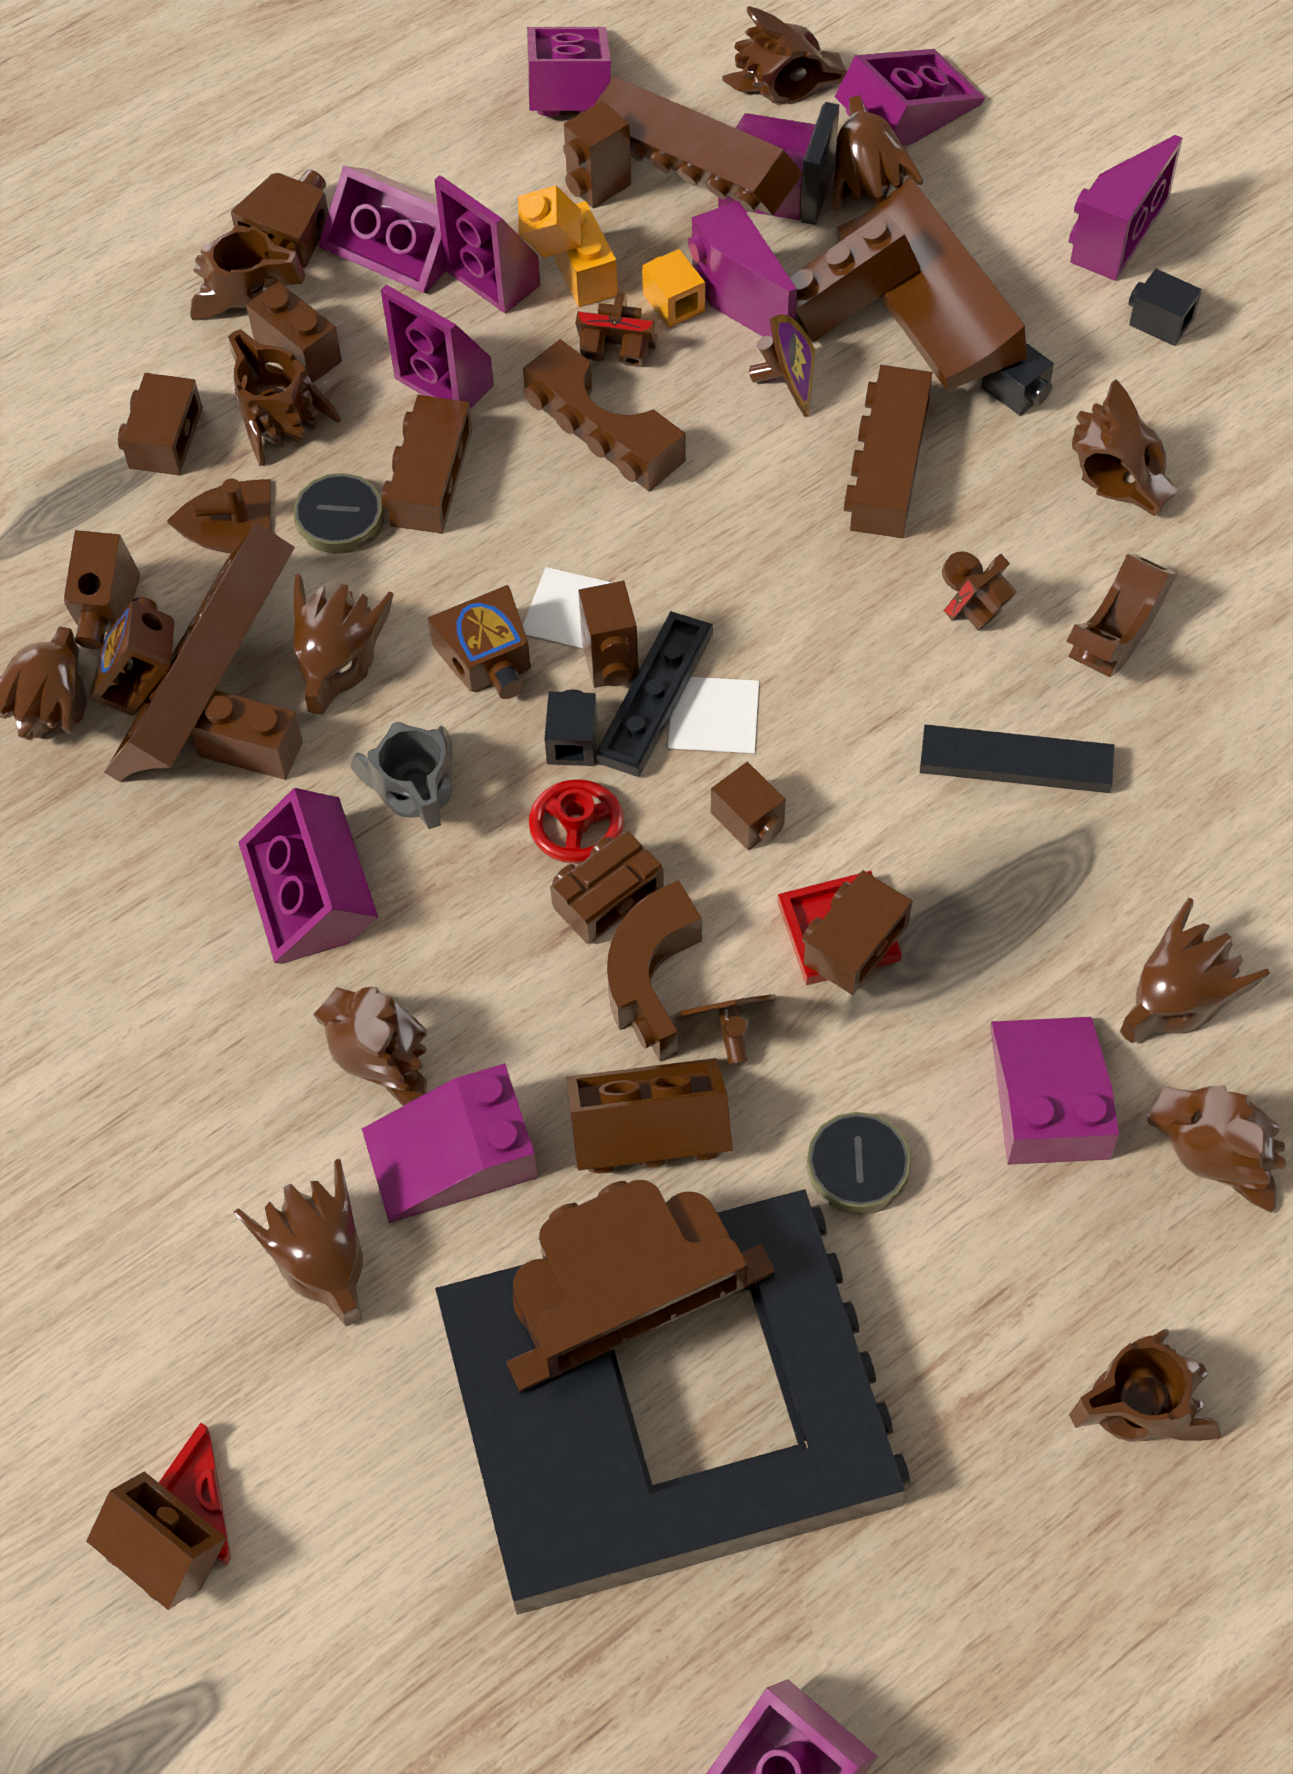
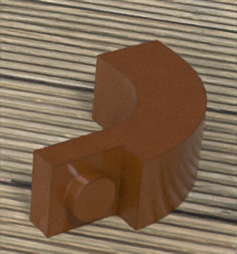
[1066,554,1177,677]
[607,880,702,1062]

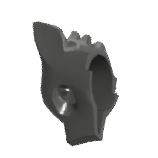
[351,722,452,829]

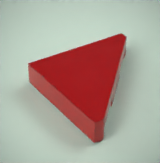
[158,1422,231,1565]

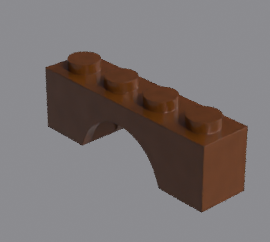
[523,339,686,492]

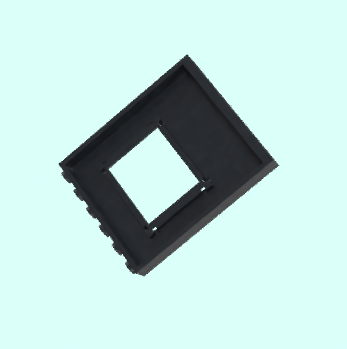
[435,1189,910,1615]

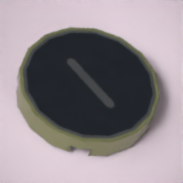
[294,473,384,554]
[806,1112,911,1214]

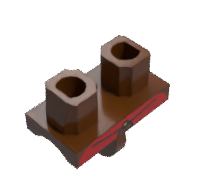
[575,292,657,367]
[942,551,1017,631]

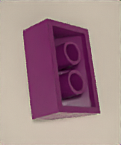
[318,166,445,293]
[238,788,378,964]

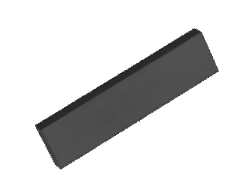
[595,611,713,777]
[919,724,1115,793]

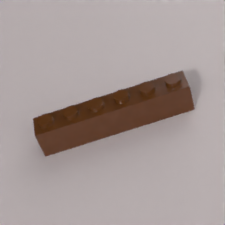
[594,76,802,216]

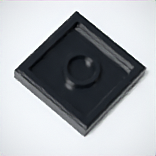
[800,102,839,225]

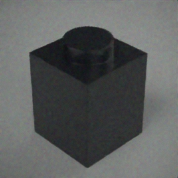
[1128,268,1202,346]
[981,343,1054,416]
[544,689,598,766]

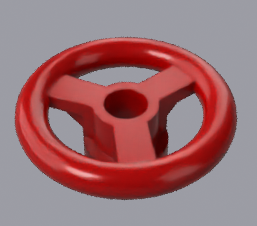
[529,779,624,864]

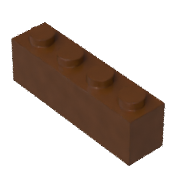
[844,364,933,538]

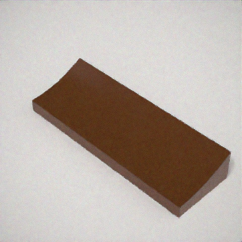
[836,177,1027,391]
[104,522,295,782]

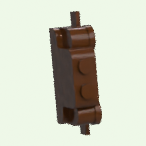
[506,1180,776,1393]

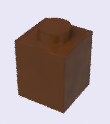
[711,761,786,851]

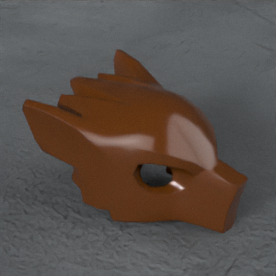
[722,6,847,105]
[833,95,923,211]
[190,225,306,320]
[228,329,341,466]
[1072,379,1179,516]
[294,574,394,715]
[0,626,87,740]
[1120,898,1270,1043]
[313,987,427,1106]
[1146,1085,1286,1213]
[234,1159,363,1326]
[1069,1329,1220,1442]

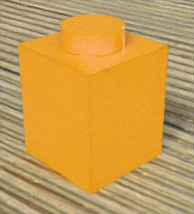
[518,185,581,258]
[642,249,705,328]

